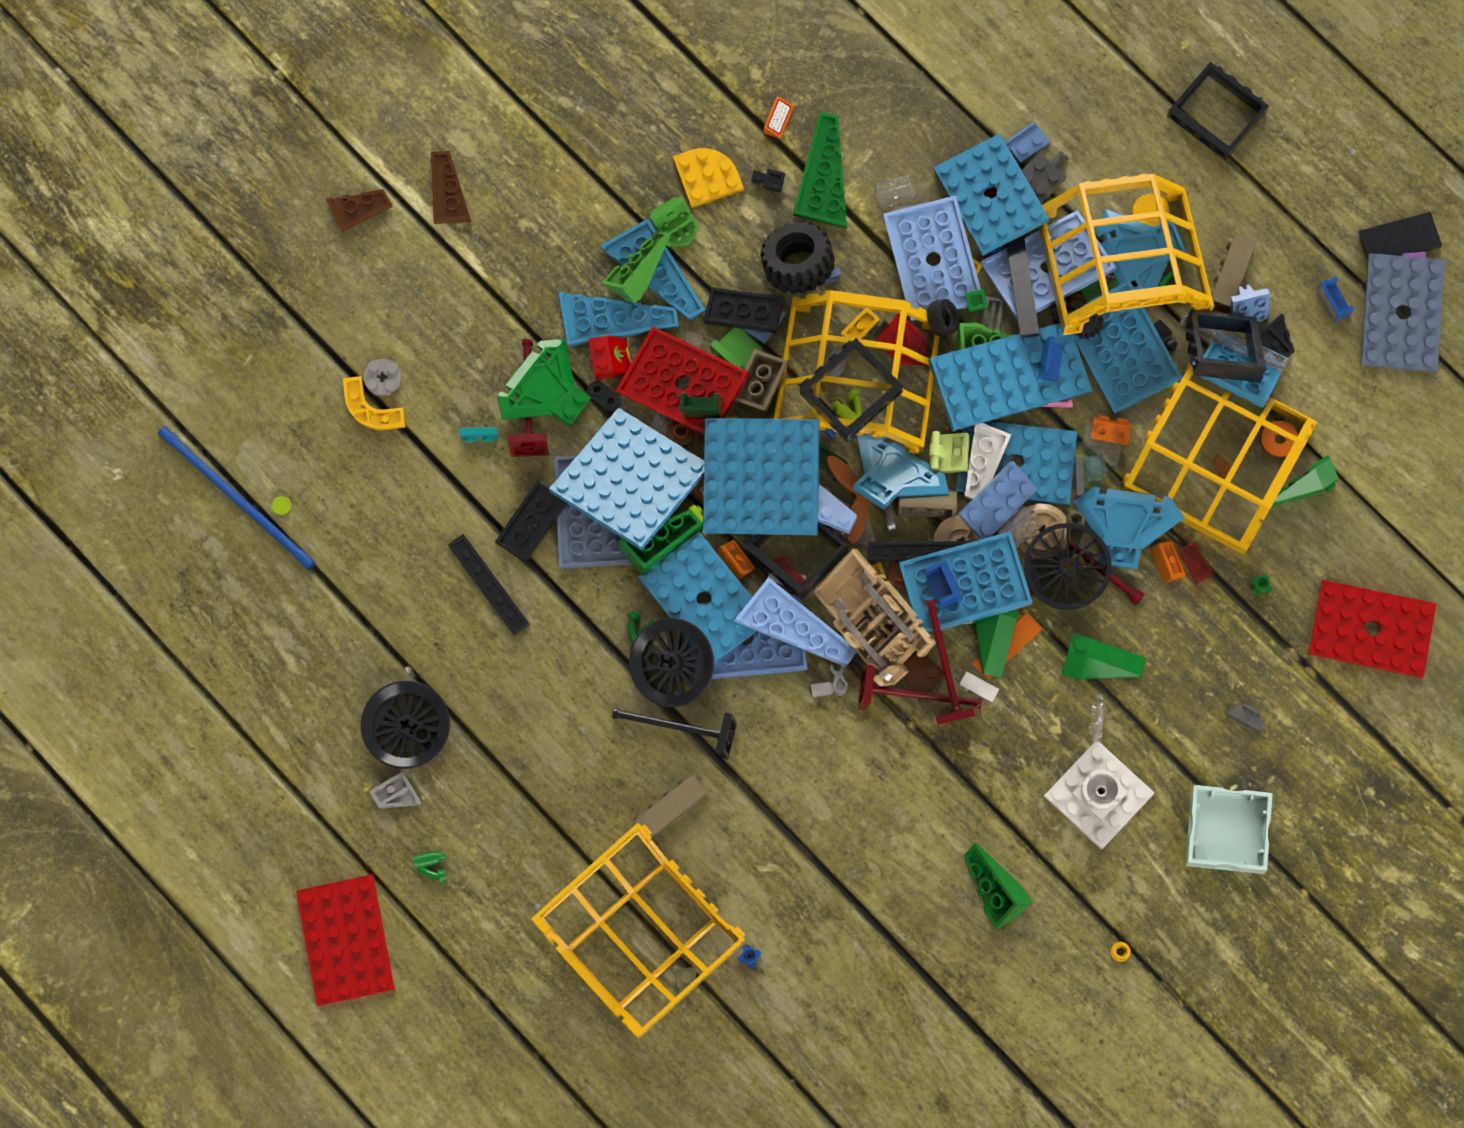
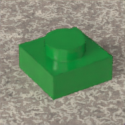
[965,289,988,312]

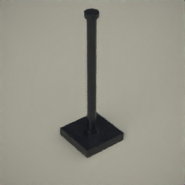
[612,707,737,760]

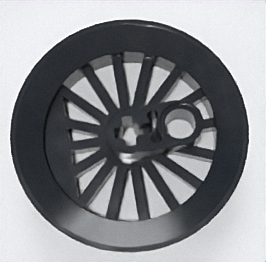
[629,618,714,707]
[361,681,450,769]

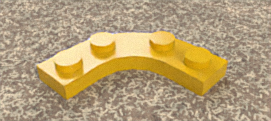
[343,376,406,430]

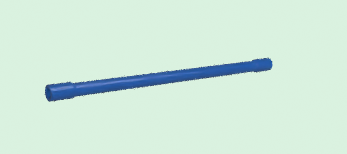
[158,426,315,570]

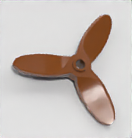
[826,456,870,544]

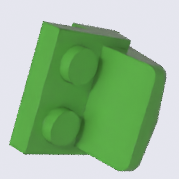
[650,196,700,248]

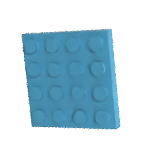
[1199,333,1284,408]

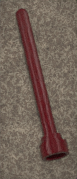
[1069,541,1145,606]

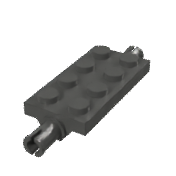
[1022,151,1069,205]

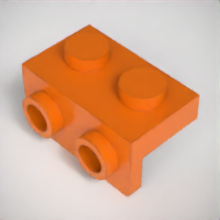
[1091,415,1132,445]

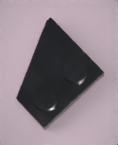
[1259,313,1295,365]

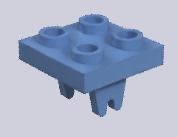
[1231,285,1270,321]

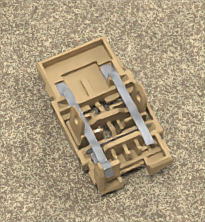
[812,549,936,686]

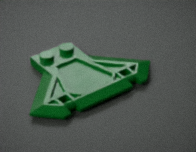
[497,339,591,427]

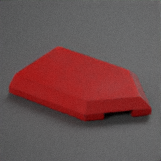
[875,313,928,366]

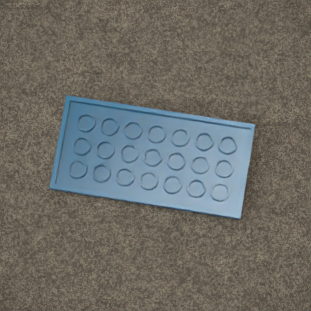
[928,323,1092,431]

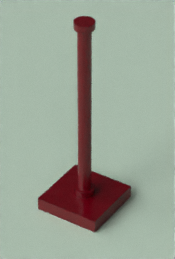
[508,339,549,457]
[925,600,980,725]
[858,665,982,711]

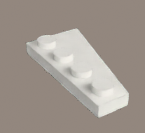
[964,423,1011,500]

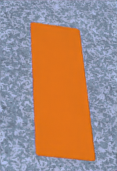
[973,613,1042,679]

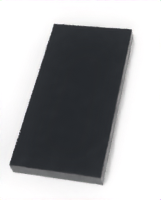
[1358,211,1442,260]
[703,287,785,333]
[495,480,567,563]

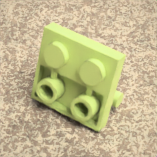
[929,431,969,473]

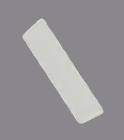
[960,672,999,702]

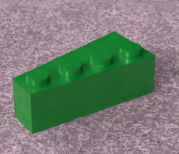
[618,510,703,575]

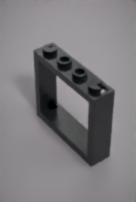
[1167,62,1269,161]
[1184,310,1266,383]
[800,338,904,442]
[744,522,849,600]

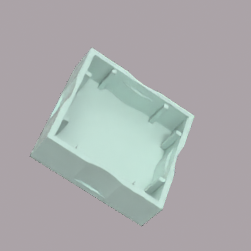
[1185,785,1273,874]

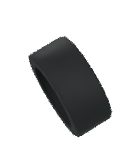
[927,299,959,336]

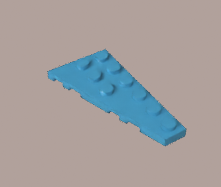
[558,291,679,347]

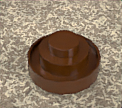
[667,421,695,447]

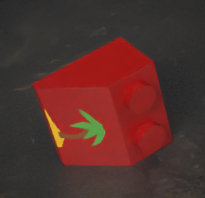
[588,335,631,381]

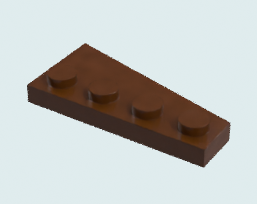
[431,151,471,224]
[881,623,944,701]

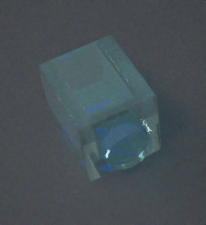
[1083,453,1108,482]

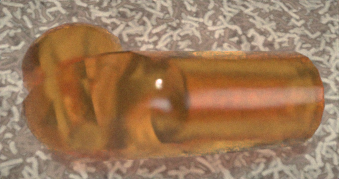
[1212,455,1231,480]

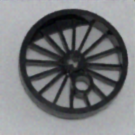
[1023,523,1112,610]

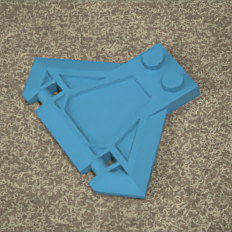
[1095,209,1187,309]
[853,435,949,509]
[1073,487,1185,570]

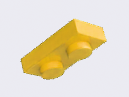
[841,309,880,340]

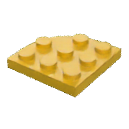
[673,148,744,208]

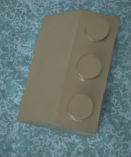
[734,349,789,413]
[898,489,957,518]

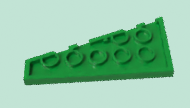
[793,111,847,229]

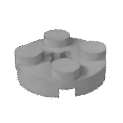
[363,359,402,397]

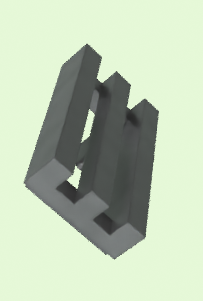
[981,296,1004,330]

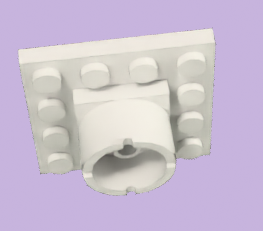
[1044,740,1154,850]

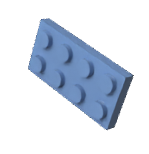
[958,461,1037,540]

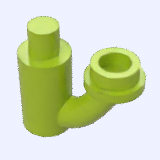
[832,389,862,420]

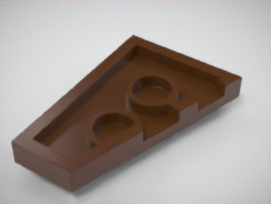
[325,189,393,232]

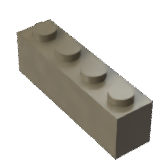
[1210,233,1257,313]
[632,775,708,840]

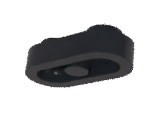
[588,381,621,413]

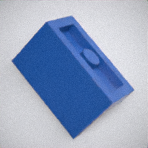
[1038,336,1064,382]

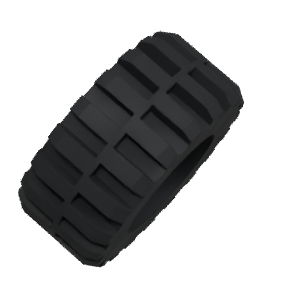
[760,221,835,294]

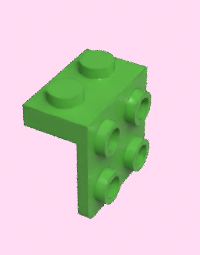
[710,328,762,370]

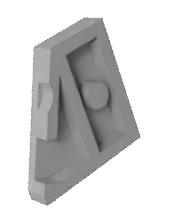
[369,771,422,809]

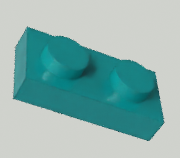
[459,427,499,443]

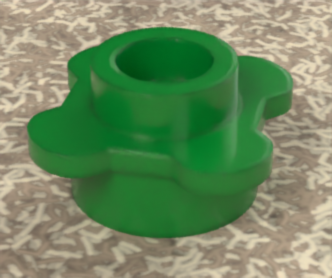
[1251,574,1272,595]

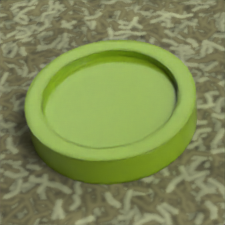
[272,496,291,515]

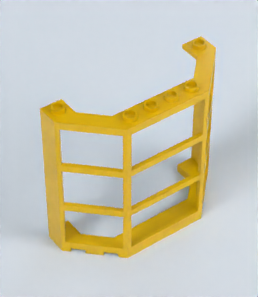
[1039,174,1214,335]
[774,290,940,454]
[1122,362,1317,555]
[531,823,745,1039]

